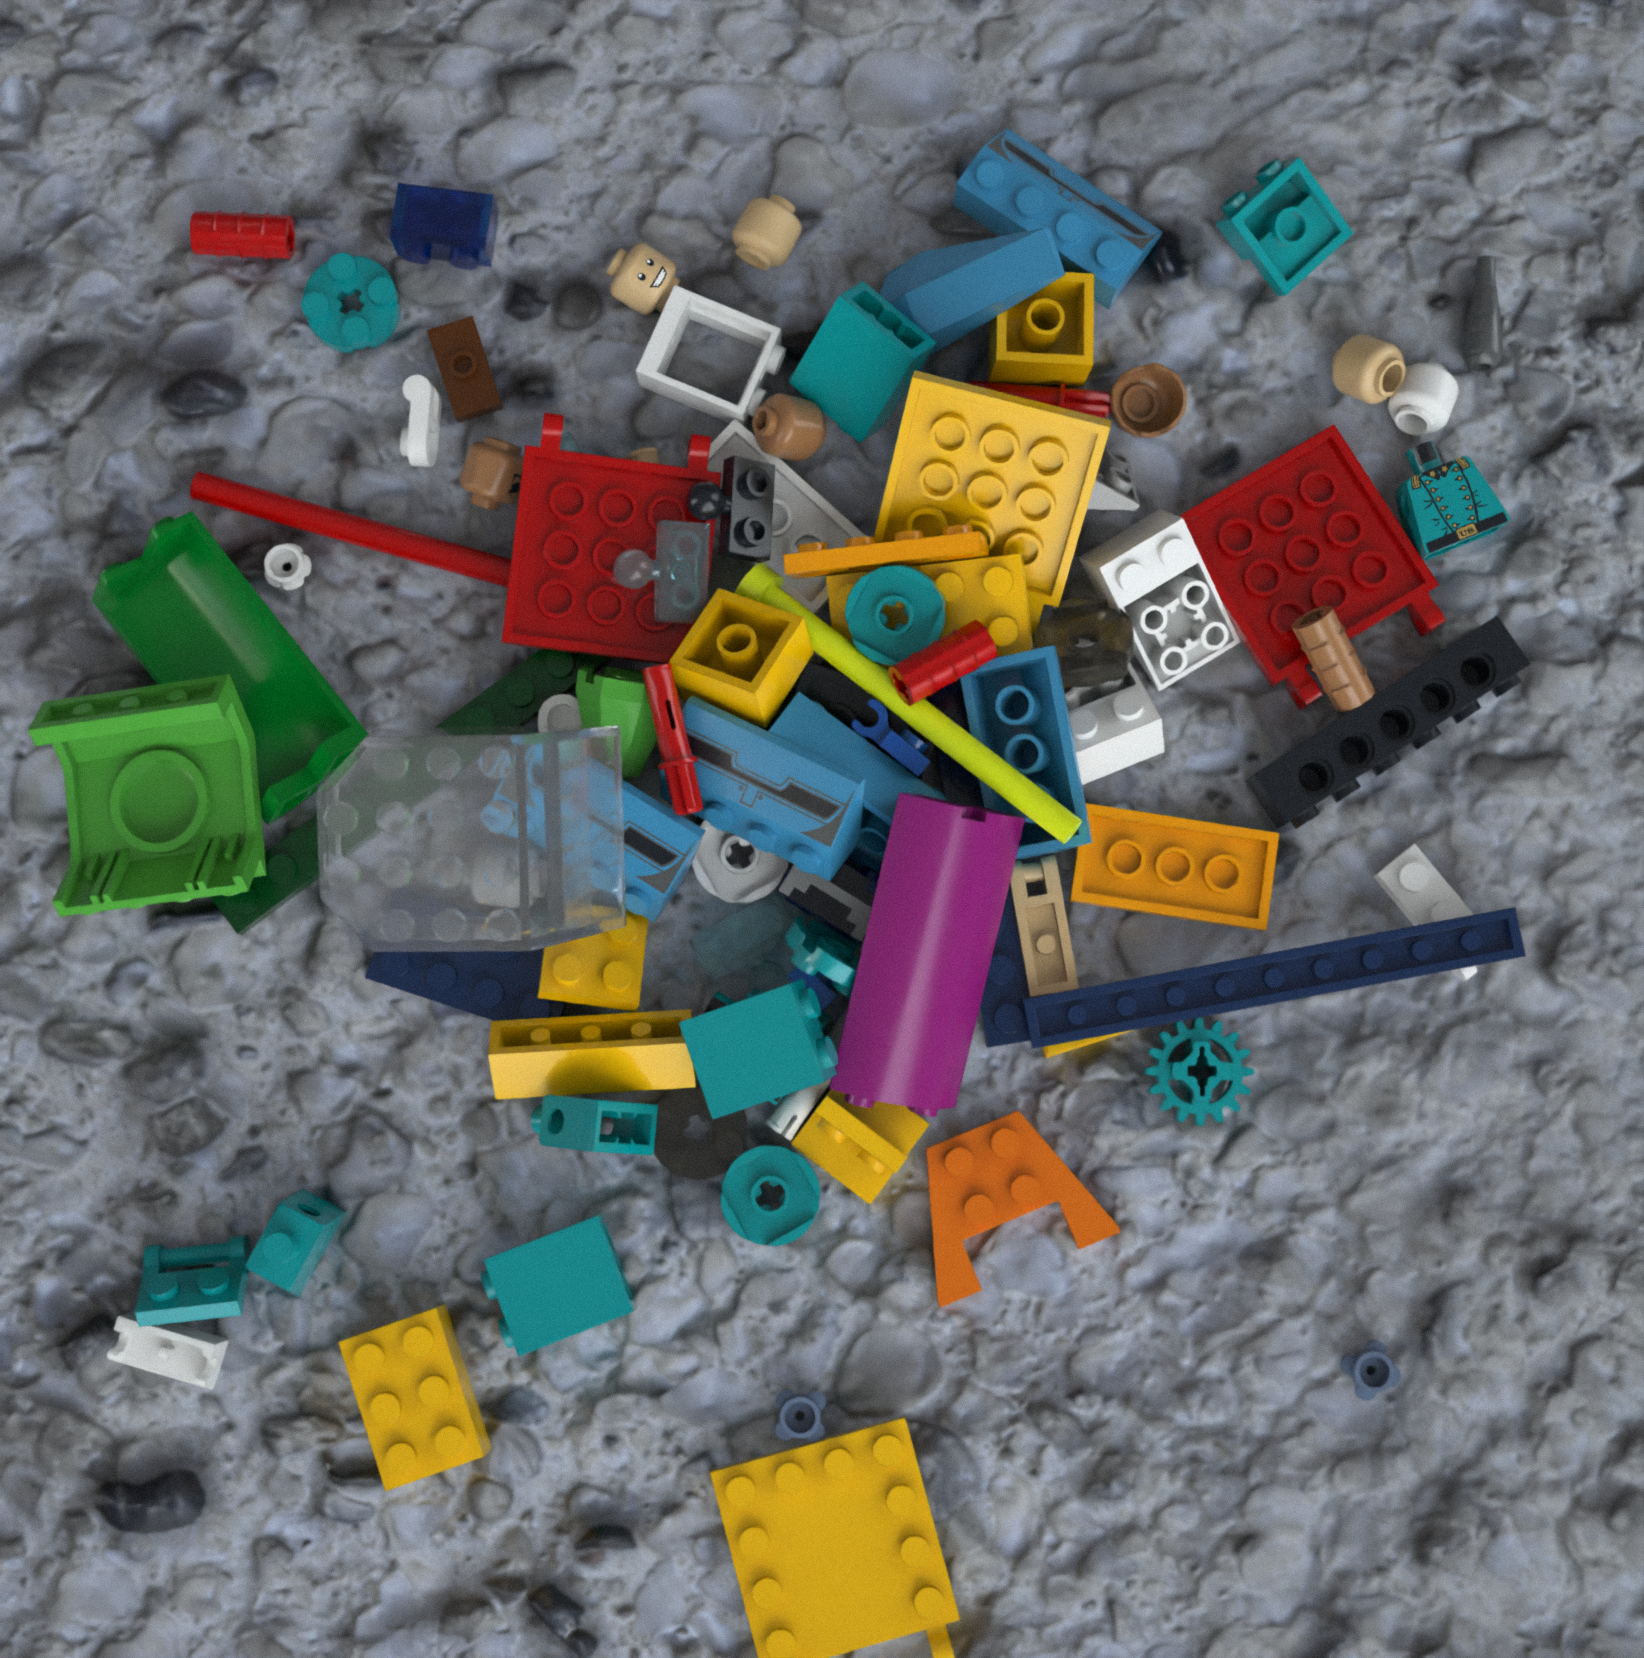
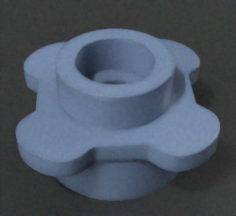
[1340,1340,1401,1401]
[775,1389,826,1442]

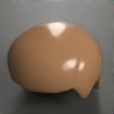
[1110,363,1187,438]

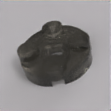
[1034,597,1135,688]
[654,1080,748,1180]

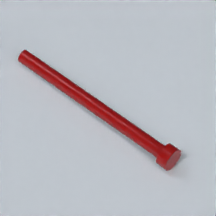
[190,471,511,588]

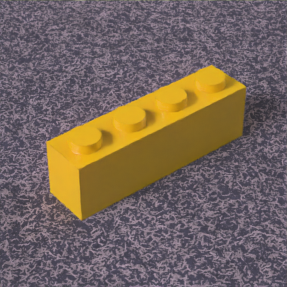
[488,1009,696,1099]

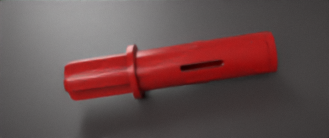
[969,380,1110,419]
[642,663,703,816]

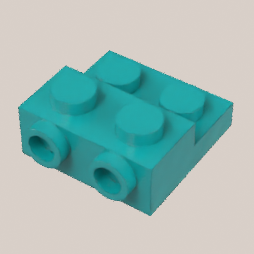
[1215,157,1354,297]

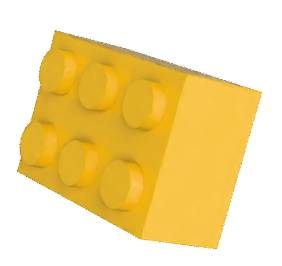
[338,1303,492,1491]

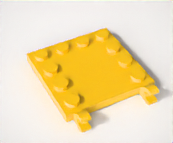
[874,370,1111,634]
[710,1416,960,1658]

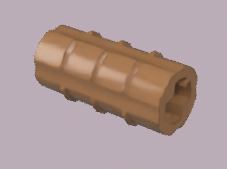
[1292,606,1375,712]

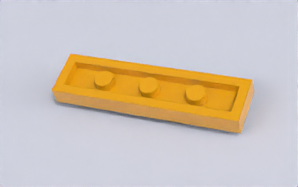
[783,525,989,579]

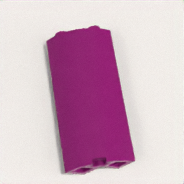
[829,792,1026,1117]

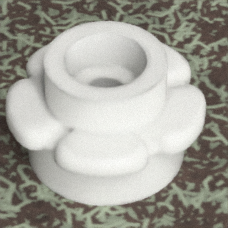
[264,543,312,591]

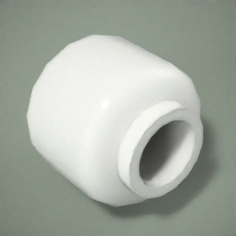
[1388,362,1459,436]

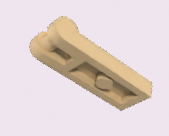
[1010,854,1079,998]

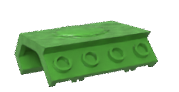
[28,674,267,917]

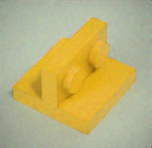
[791,1089,930,1204]

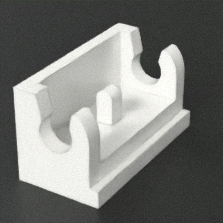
[107,1312,229,1390]

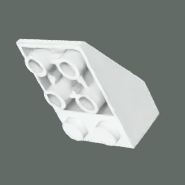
[1079,508,1241,691]
[1032,612,1165,785]

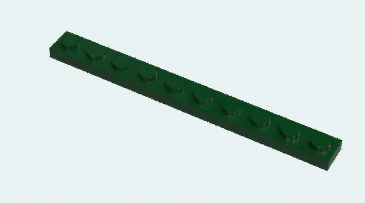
[210,649,615,935]

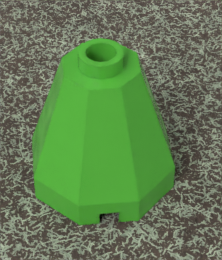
[575,665,678,783]

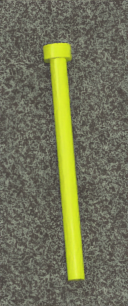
[735,562,1082,844]

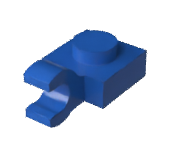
[851,699,930,776]

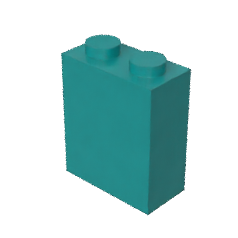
[788,281,937,443]
[679,978,838,1120]
[480,1214,637,1357]

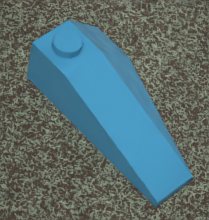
[879,228,1066,358]

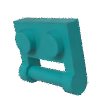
[134,1234,251,1327]

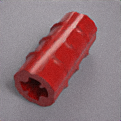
[190,210,296,260]
[888,620,997,706]

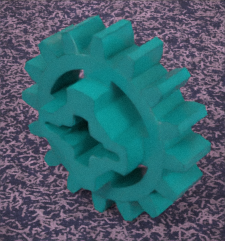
[1143,1017,1254,1126]

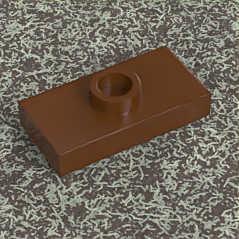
[427,316,503,423]

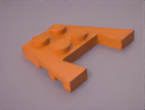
[926,1110,1120,1308]

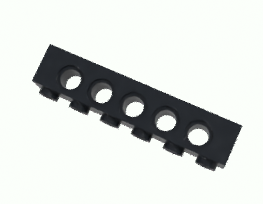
[1245,616,1531,829]

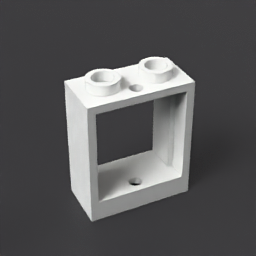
[636,285,786,427]

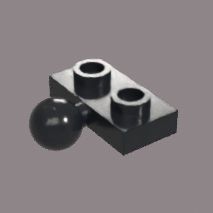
[686,456,775,563]

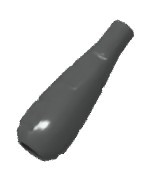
[1463,256,1503,371]

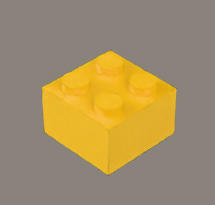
[988,272,1094,387]
[669,588,814,728]

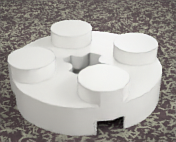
[692,820,788,904]

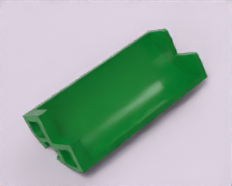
[92,511,371,825]

